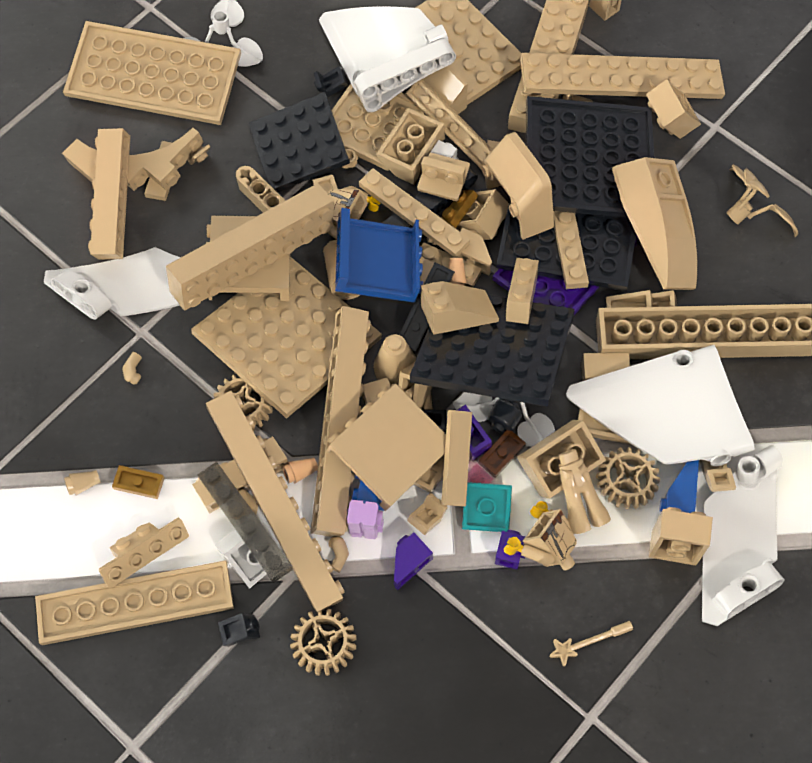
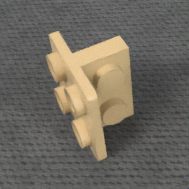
[417,153,470,201]

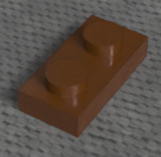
[478,430,526,478]

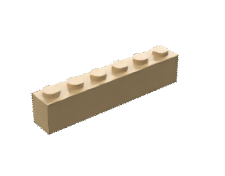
[88,128,130,260]

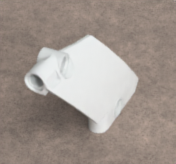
[44,247,181,320]
[702,445,784,626]

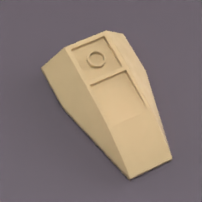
[612,157,697,290]

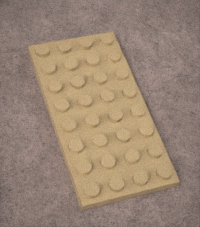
[63,21,241,125]

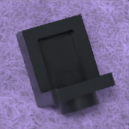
[314,66,349,97]

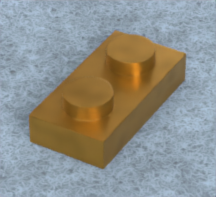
[441,190,478,229]
[112,465,165,499]

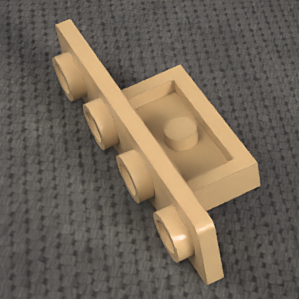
[98,517,189,588]

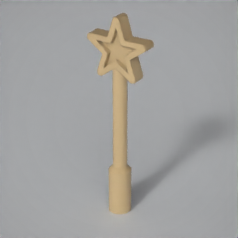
[550,621,633,666]

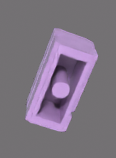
[347,500,384,540]

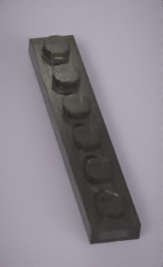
[197,462,293,583]

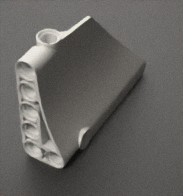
[319,7,456,112]
[566,345,755,467]

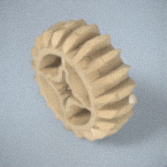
[213,375,273,432]
[596,447,660,510]
[290,609,357,676]

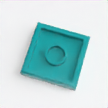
[462,482,512,532]

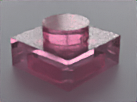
[467,463,493,484]

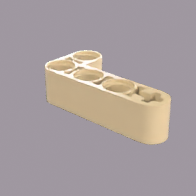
[236,166,286,213]

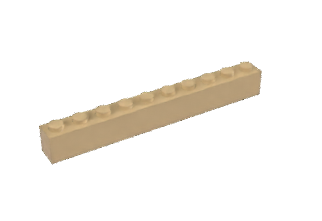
[310,306,371,537]
[206,391,345,614]

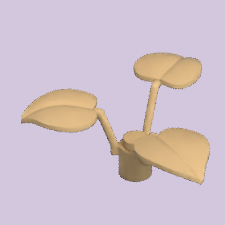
[727,164,798,237]

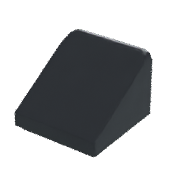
[424,409,446,434]

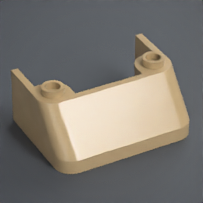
[481,132,554,240]

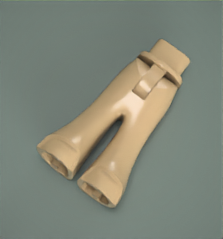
[558,449,611,534]

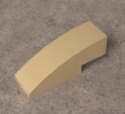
[606,290,677,308]

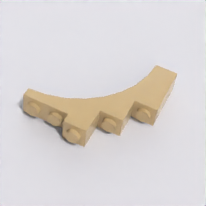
[62,128,204,191]

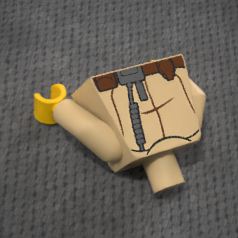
[328,186,380,240]
[504,501,577,570]

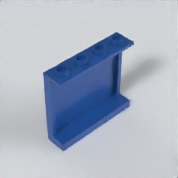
[335,208,423,302]

